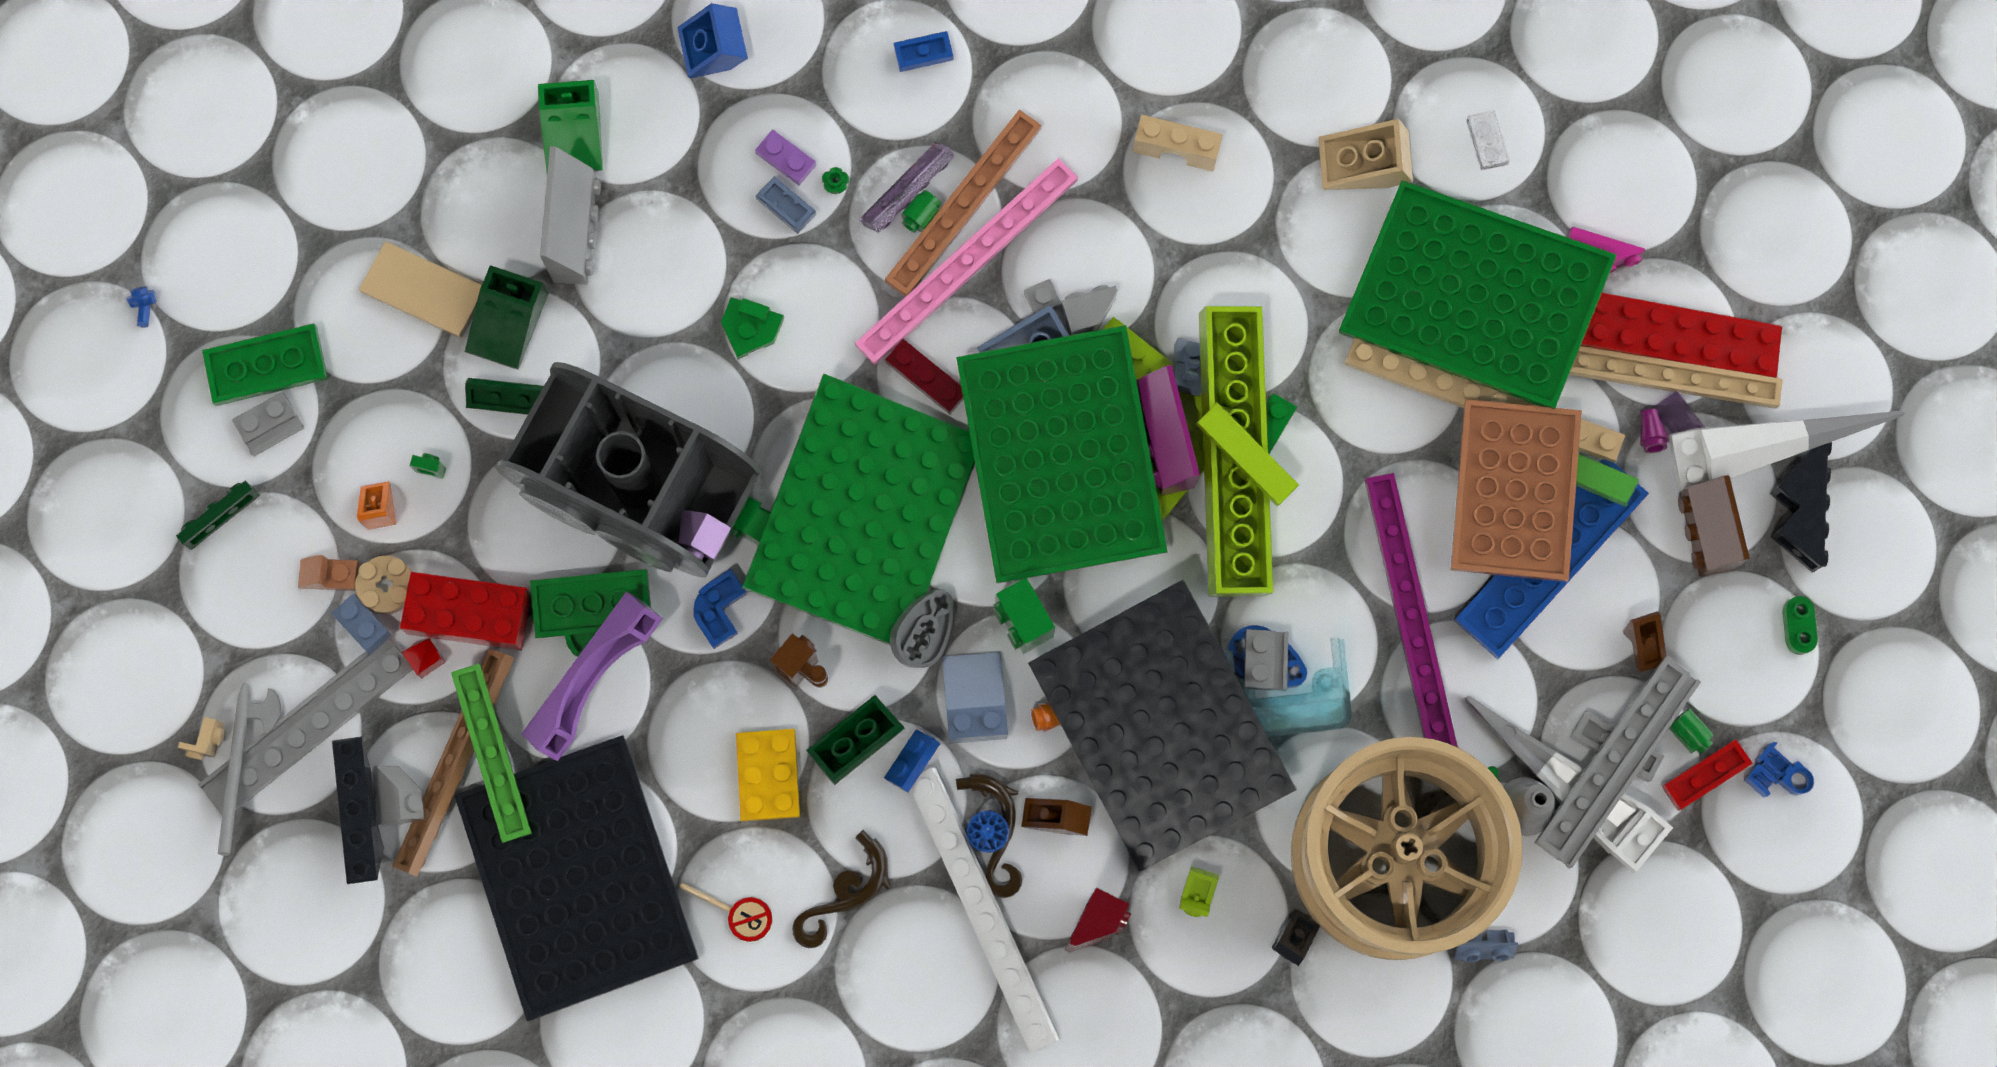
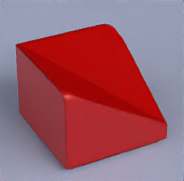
[402,638,446,679]

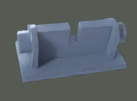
[1454,929,1518,963]

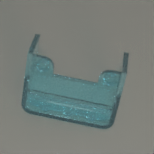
[1222,638,1352,737]

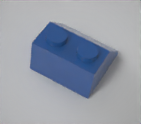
[677,3,748,78]

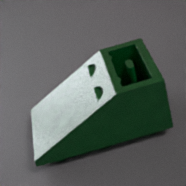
[465,265,549,370]

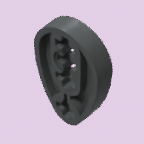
[890,590,953,668]

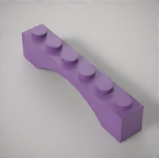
[521,591,663,761]

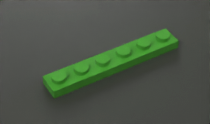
[451,663,532,843]

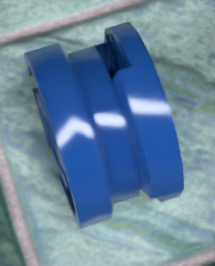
[967,811,1010,853]

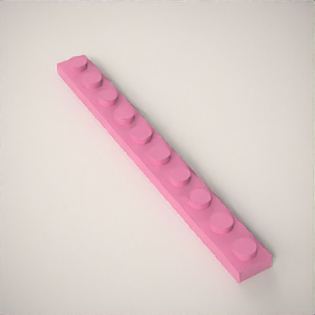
[855,158,1078,366]

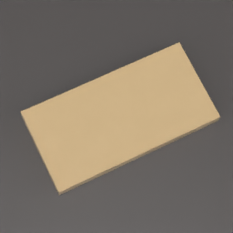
[359,241,482,338]

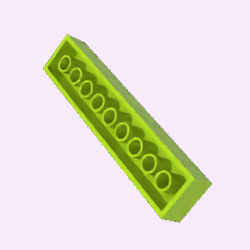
[1199,306,1273,597]

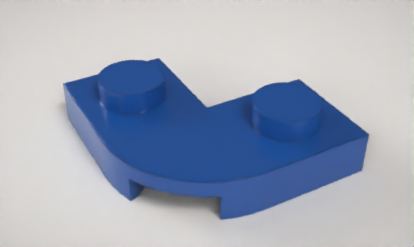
[693,569,747,649]

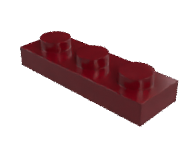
[885,339,964,415]

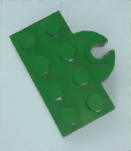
[530,569,651,657]

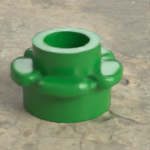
[822,167,849,194]

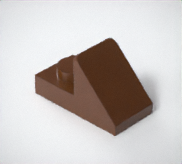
[1623,611,1667,672]

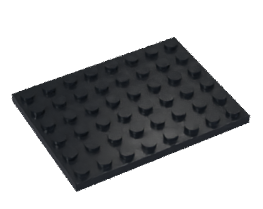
[1028,579,1297,872]
[454,735,699,1022]

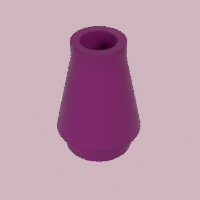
[1640,409,1669,453]

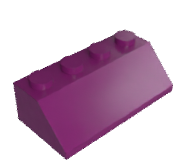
[1136,365,1200,496]

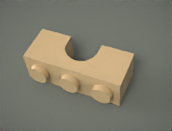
[1133,114,1223,171]

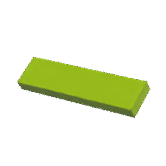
[1196,402,1299,507]

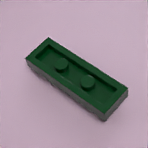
[465,378,544,415]
[176,480,260,550]

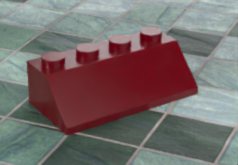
[1065,888,1131,953]

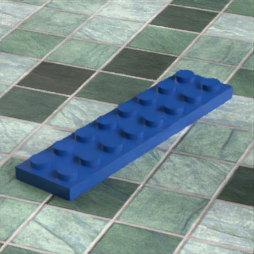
[1454,459,1649,660]

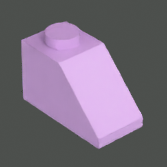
[679,510,731,561]

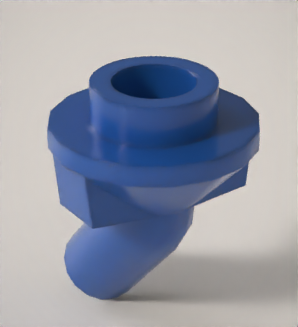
[126,286,156,328]

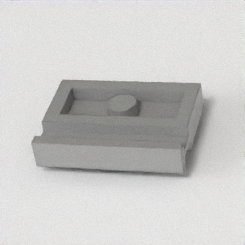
[232,391,304,457]
[1243,629,1289,691]

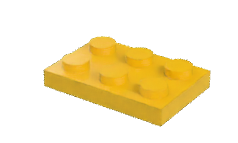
[736,729,800,822]

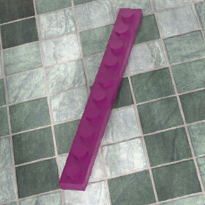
[1364,473,1458,748]

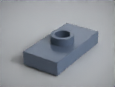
[756,176,816,234]

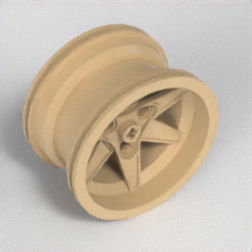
[1291,737,1522,960]

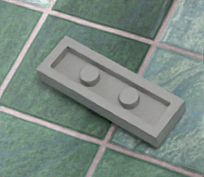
[1571,712,1664,782]

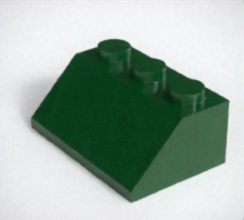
[806,695,905,786]

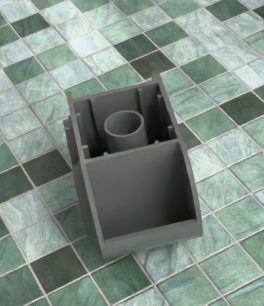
[495,362,762,577]

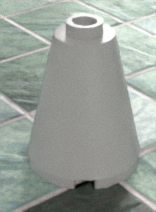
[1503,777,1555,836]

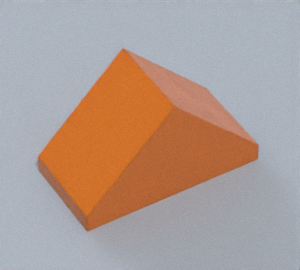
[357,481,396,530]

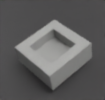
[1024,279,1061,314]

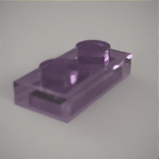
[1653,391,1706,434]

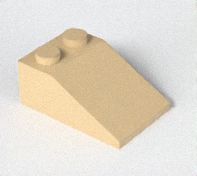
[1319,119,1413,190]

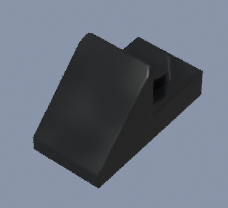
[1272,909,1320,966]

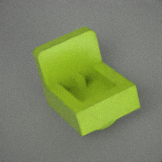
[1179,866,1219,917]

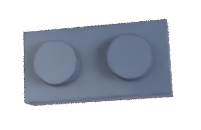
[331,594,392,655]

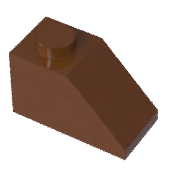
[1021,798,1092,836]

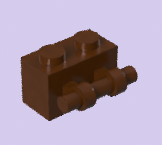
[770,633,828,688]

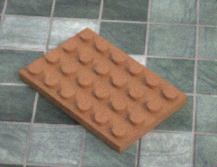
[1450,399,1582,582]

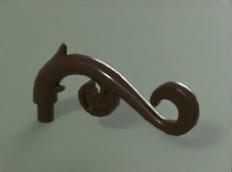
[956,773,1023,898]
[792,830,890,949]

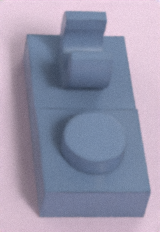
[1173,338,1201,396]

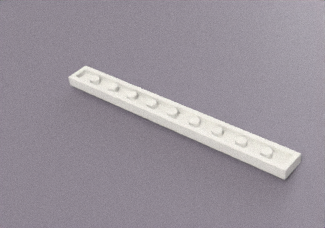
[911,767,1059,1053]

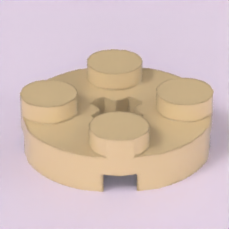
[355,556,412,614]

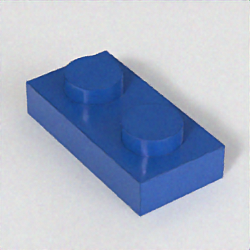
[893,31,954,72]
[884,729,940,793]

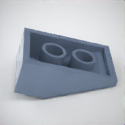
[977,305,1069,353]
[942,652,1008,744]

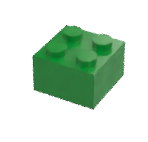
[993,577,1055,654]

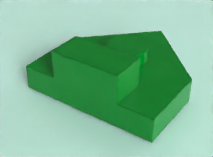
[721,297,784,360]

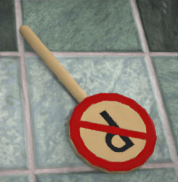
[679,883,772,942]

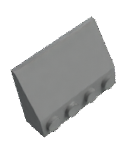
[540,146,601,285]

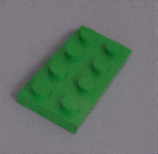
[202,323,328,406]

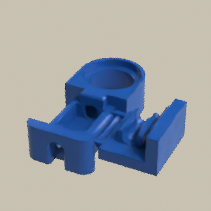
[1744,742,1814,798]

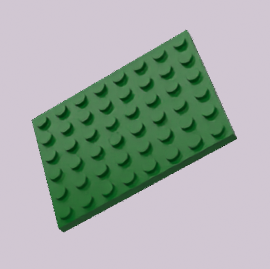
[1339,180,1617,409]
[956,325,1168,584]
[742,374,974,645]

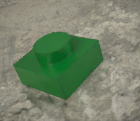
[409,453,446,479]

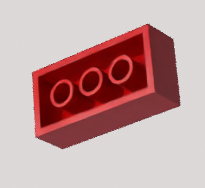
[400,572,531,651]

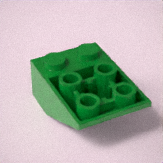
[538,80,603,174]

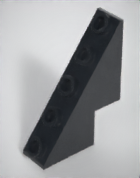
[1770,442,1832,573]
[332,736,384,885]

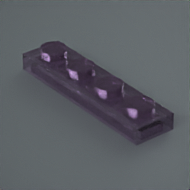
[859,142,955,233]

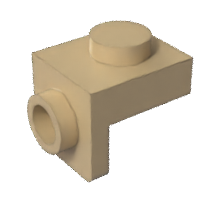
[178,717,225,761]

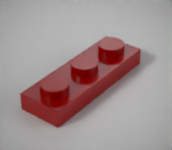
[1661,739,1753,811]

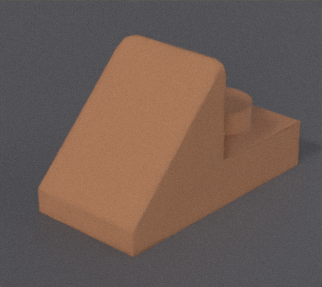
[298,555,360,591]

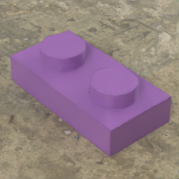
[755,129,816,186]

